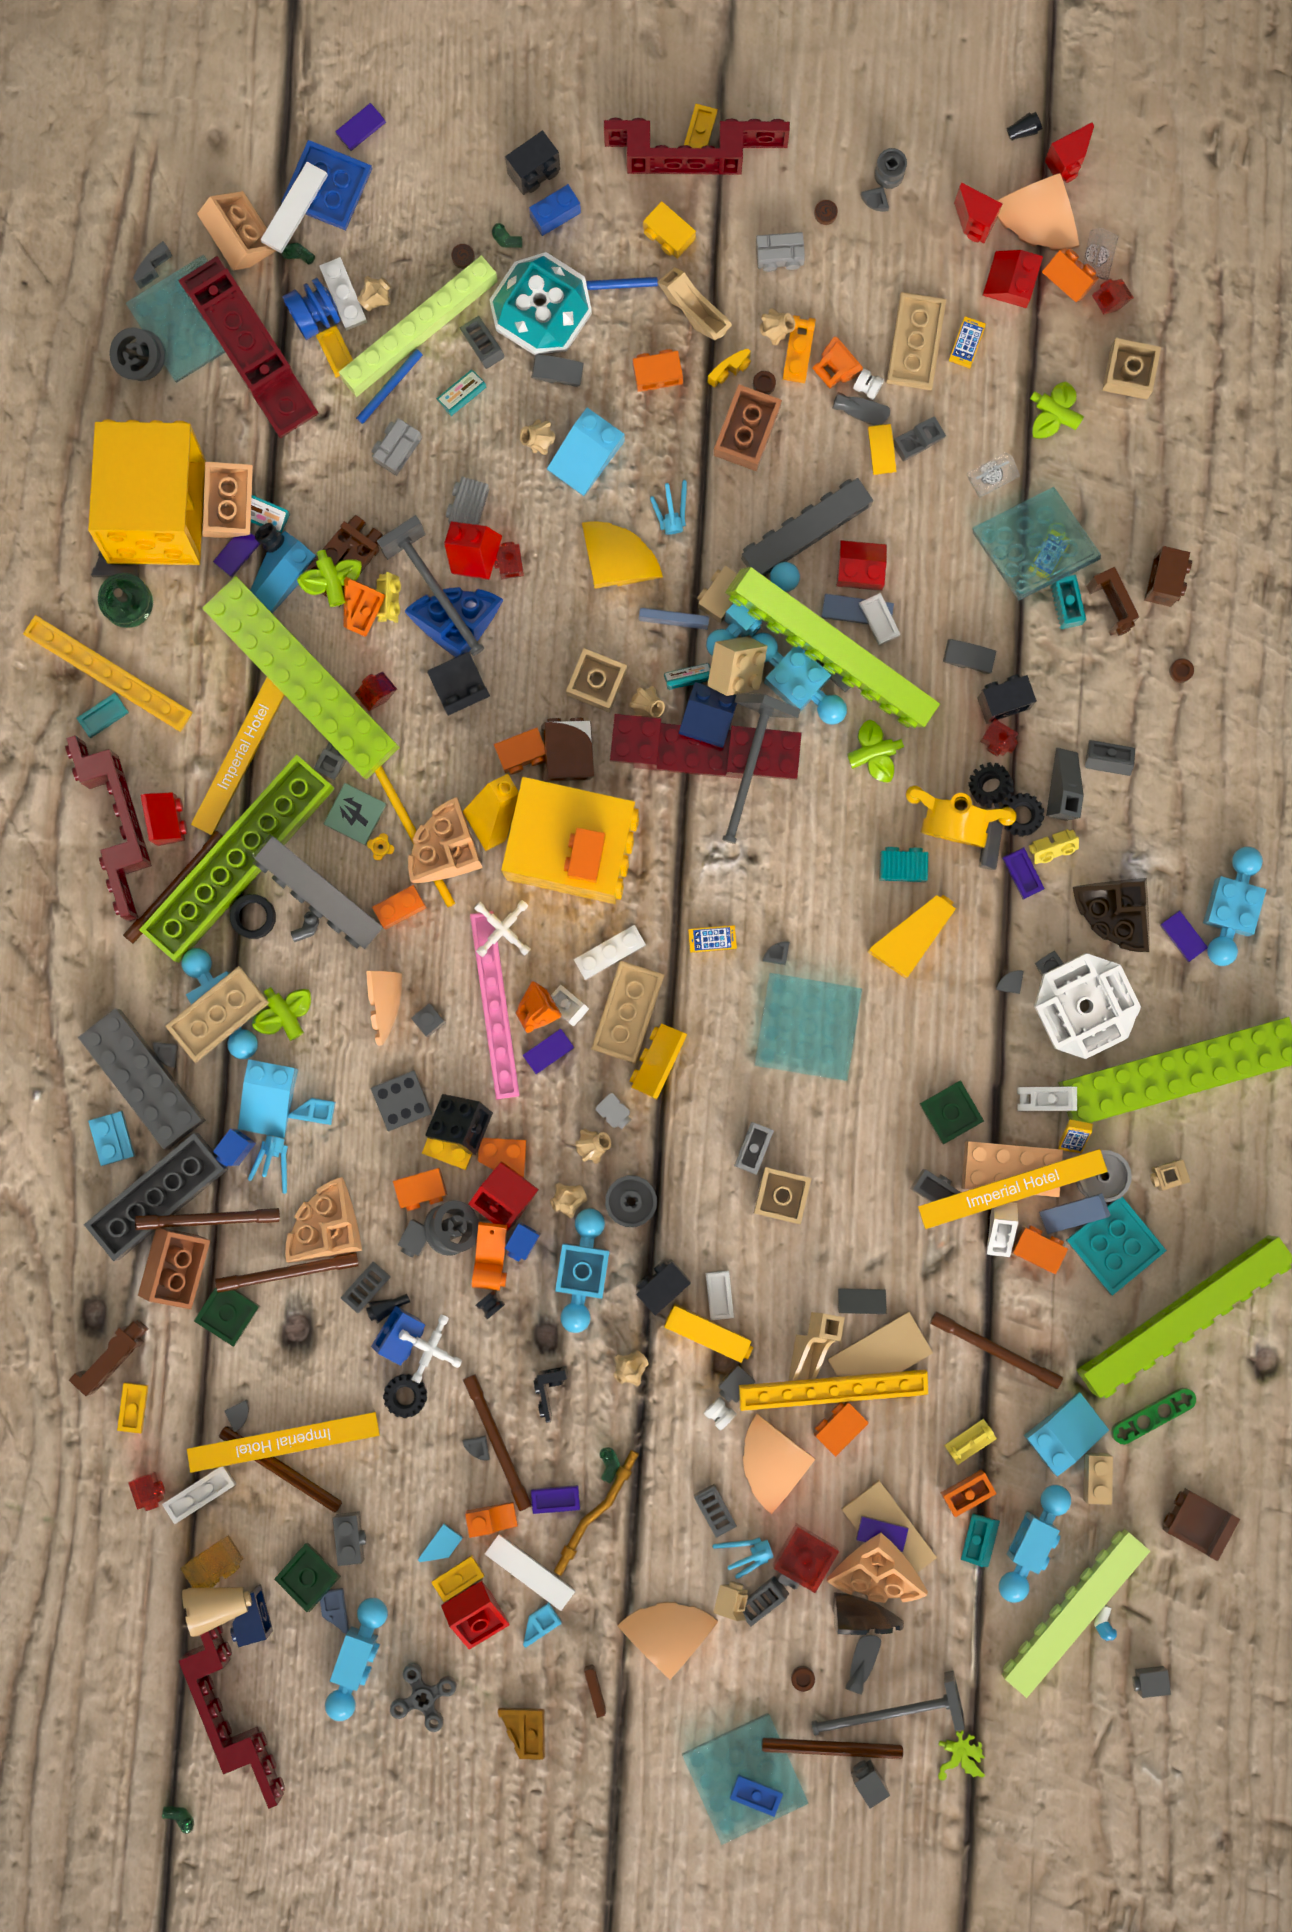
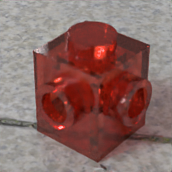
[1092,279,1134,315]
[494,542,524,580]
[354,671,397,711]
[980,719,1019,756]
[128,1472,165,1511]

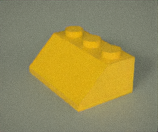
[629,1023,687,1100]

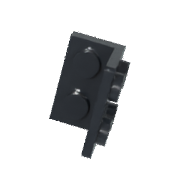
[427,652,490,716]
[425,1094,493,1155]
[533,1366,568,1423]

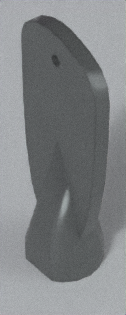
[832,392,890,425]
[845,1635,881,1695]

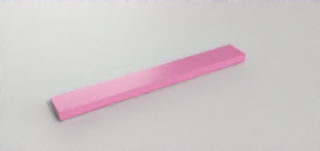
[470,911,520,1100]

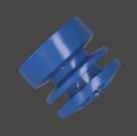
[282,277,341,340]

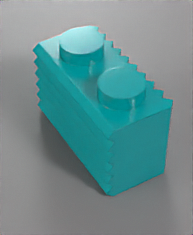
[1050,575,1086,629]
[879,847,928,882]

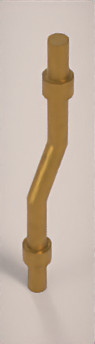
[554,1450,639,1576]

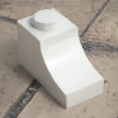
[986,1202,1018,1257]

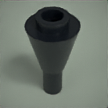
[366,1294,410,1324]

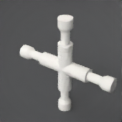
[474,900,531,957]
[398,1315,462,1383]

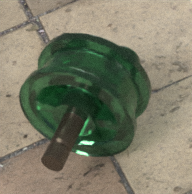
[98,573,153,628]

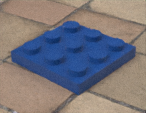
[281,140,372,231]

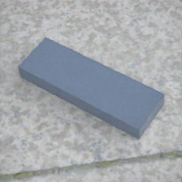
[822,594,894,625]
[639,608,709,630]
[1039,1193,1111,1234]

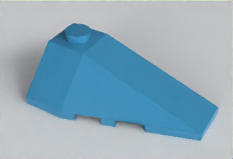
[250,531,317,613]

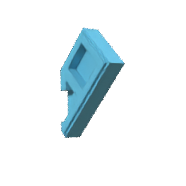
[288,1098,336,1125]
[418,1523,463,1562]
[523,1602,562,1648]

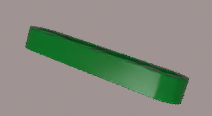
[1111,1388,1196,1445]

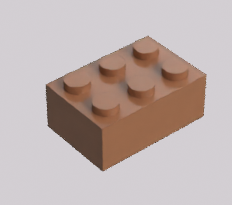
[714,384,782,472]
[137,1228,210,1310]

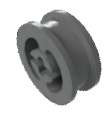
[109,328,165,381]
[424,1200,479,1256]

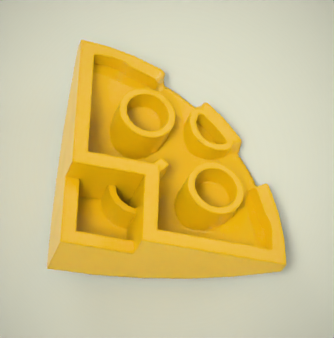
[582,521,663,589]

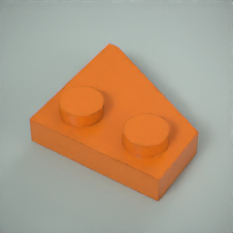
[343,577,385,637]
[478,1138,527,1178]

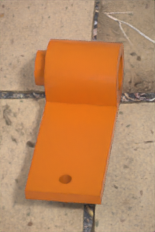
[472,1222,507,1291]

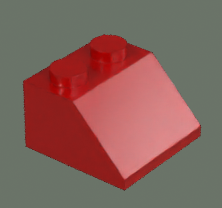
[1045,122,1094,183]
[954,182,1003,244]
[982,250,1043,308]
[444,521,502,580]
[836,540,887,591]
[141,792,187,846]
[441,1581,510,1650]

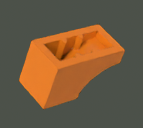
[465,1502,518,1538]

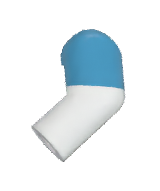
[1094,1605,1117,1641]

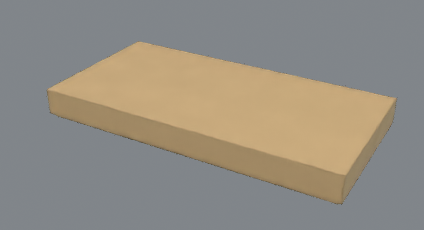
[886,292,946,391]
[591,960,664,1064]
[165,966,270,1063]
[827,1311,933,1377]
[841,1480,937,1573]

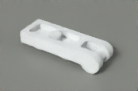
[1017,1087,1077,1111]

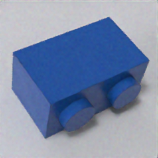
[529,184,581,236]
[213,1129,256,1167]
[504,1222,541,1262]
[371,1306,425,1366]

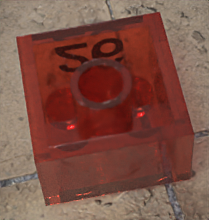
[772,1523,839,1593]

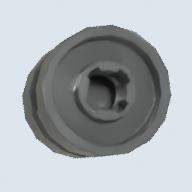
[875,148,907,189]

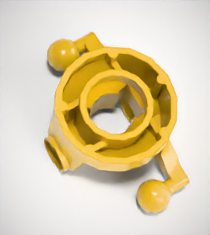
[906,785,1017,848]

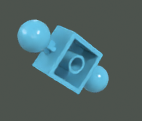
[706,562,800,656]
[752,633,847,725]
[1203,846,1267,966]
[181,948,258,1059]
[555,1208,610,1333]
[999,1485,1071,1603]
[325,1598,388,1721]

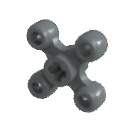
[390,1663,457,1732]

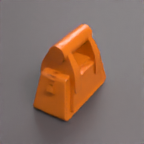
[812,337,863,389]
[516,981,562,1033]

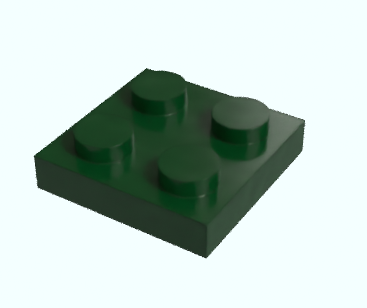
[919,1080,984,1145]
[194,1287,260,1347]
[274,1543,341,1612]

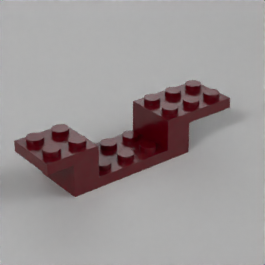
[604,117,790,175]
[178,256,319,438]
[610,714,802,780]
[65,735,152,921]
[179,1625,285,1809]

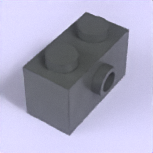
[910,1169,961,1202]
[333,1511,366,1566]

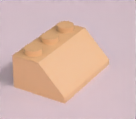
[197,191,276,271]
[202,462,253,538]

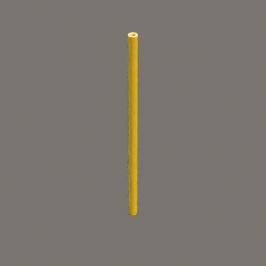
[375,765,456,908]

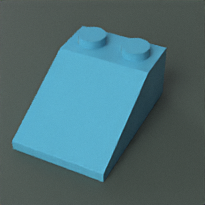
[547,407,625,496]
[238,1059,298,1138]
[1024,1392,1109,1477]

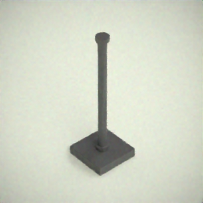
[377,515,484,656]
[722,693,801,844]
[812,1670,965,1736]

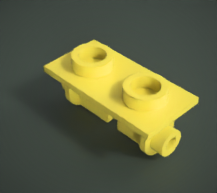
[376,572,401,623]
[1029,829,1079,865]
[944,1419,997,1465]

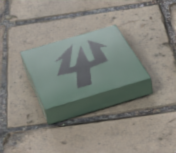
[324,783,387,846]

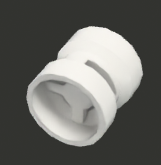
[853,368,885,400]
[703,1397,737,1431]

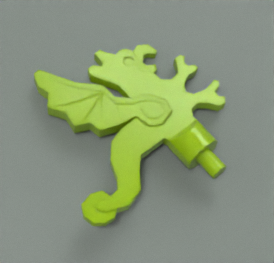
[938,1730,985,1781]

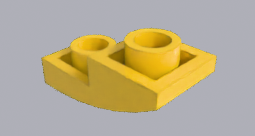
[707,349,751,388]
[868,424,896,475]

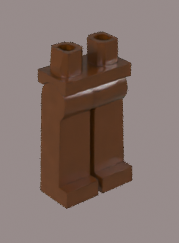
[304,515,383,607]
[68,1319,149,1396]

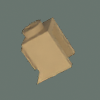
[1150,1160,1190,1191]
[713,1581,748,1621]

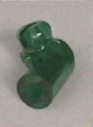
[491,223,522,248]
[281,243,315,264]
[599,1447,620,1484]
[162,1806,194,1834]

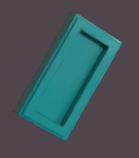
[76,693,129,738]

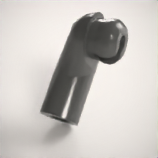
[291,911,319,942]

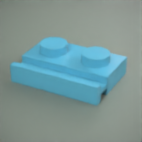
[88,1111,135,1166]

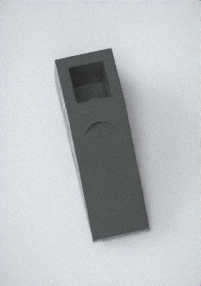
[1046,748,1084,821]

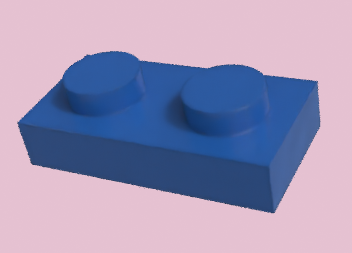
[729,1774,783,1817]

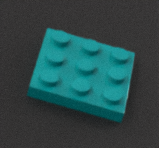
[1066,1197,1167,1296]

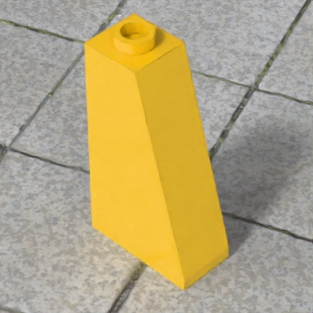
[462,774,519,851]
[867,895,956,979]
[664,1303,753,1363]

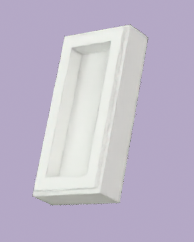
[859,593,900,645]
[705,1270,734,1320]

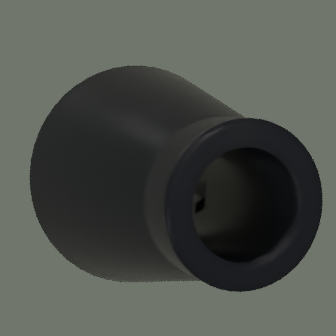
[1006,112,1043,141]

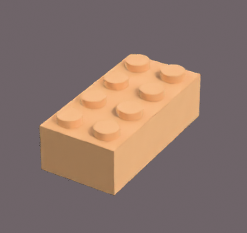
[961,1141,1063,1197]

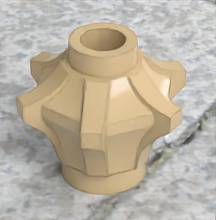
[357,276,391,312]
[760,308,795,345]
[520,419,555,455]
[629,686,665,718]
[575,1129,611,1164]
[550,1183,587,1219]
[613,1351,649,1387]

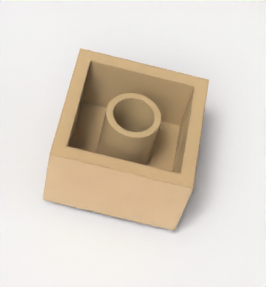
[1102,338,1161,400]
[707,636,768,696]
[566,648,627,713]
[753,1167,812,1225]

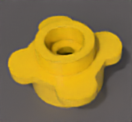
[367,833,394,861]

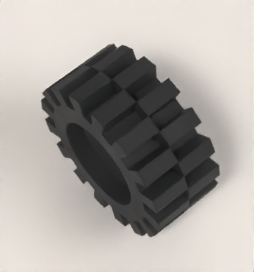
[968,762,1014,808]
[1002,793,1045,837]
[383,1374,427,1418]

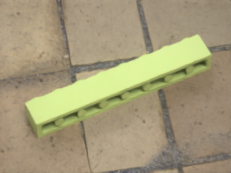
[339,255,498,397]
[1002,1529,1150,1698]

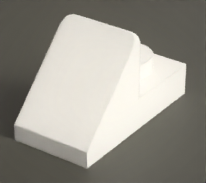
[551,984,589,1026]

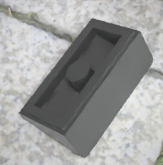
[1085,740,1135,776]
[979,821,1003,870]
[838,1289,887,1314]

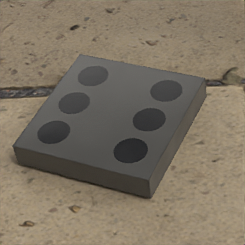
[371,1070,432,1132]

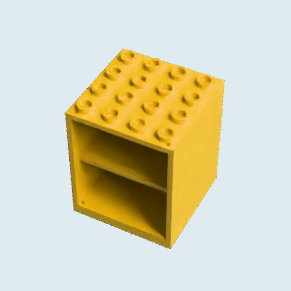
[88,419,206,565]
[501,777,639,904]

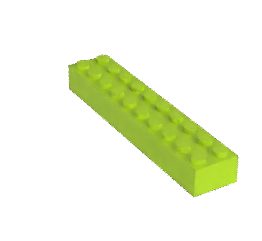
[725,567,940,728]
[202,576,400,779]
[139,754,335,963]
[1058,1017,1292,1123]
[1076,1235,1292,1398]

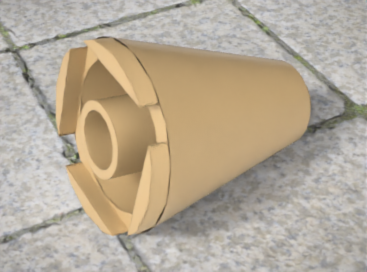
[182,1587,252,1637]

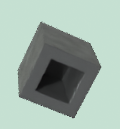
[411,1003,446,1037]
[398,1219,427,1258]
[718,1364,755,1403]
[1132,1666,1171,1698]

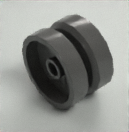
[605,1175,657,1227]

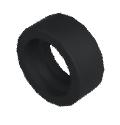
[230,894,276,939]

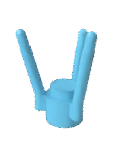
[650,480,687,535]
[248,1135,288,1194]
[712,1537,774,1579]

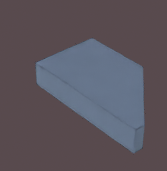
[320,1588,349,1634]

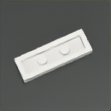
[319,257,367,331]
[573,925,646,980]
[162,1466,236,1524]

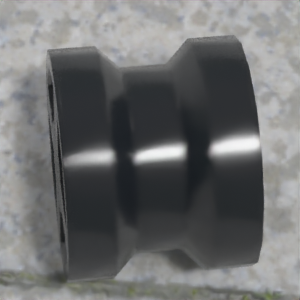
[255,523,284,553]
[475,1290,505,1320]

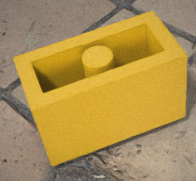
[643,201,696,259]

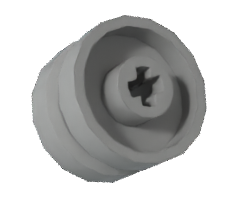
[1075,1150,1131,1202]

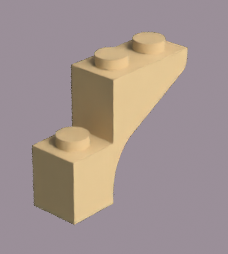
[657,267,732,340]
[788,1312,845,1381]

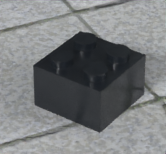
[505,130,560,195]
[977,674,1037,724]

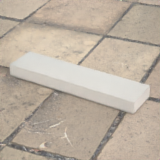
[261,162,328,254]
[485,1534,575,1611]

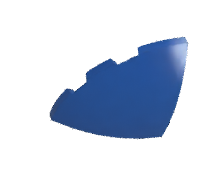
[405,587,503,657]

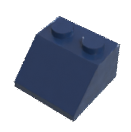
[679,682,737,748]
[230,1584,273,1648]

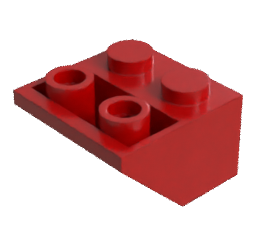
[468,1161,539,1231]

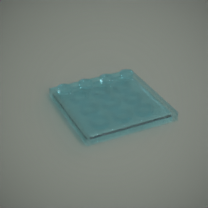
[126,255,226,383]
[972,487,1101,601]
[754,973,862,1081]
[682,1713,809,1845]

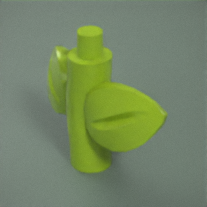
[1030,382,1084,439]
[297,550,362,607]
[847,720,904,782]
[252,987,311,1041]

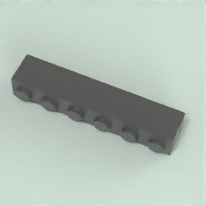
[741,478,873,576]

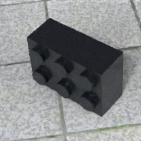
[636,1259,691,1316]

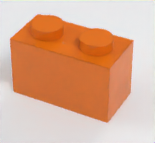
[1042,248,1099,302]
[633,349,683,392]
[494,728,545,775]
[564,828,605,883]
[372,885,427,930]
[393,1168,448,1211]
[1011,1225,1068,1274]
[814,1402,869,1457]
[940,1470,997,1517]

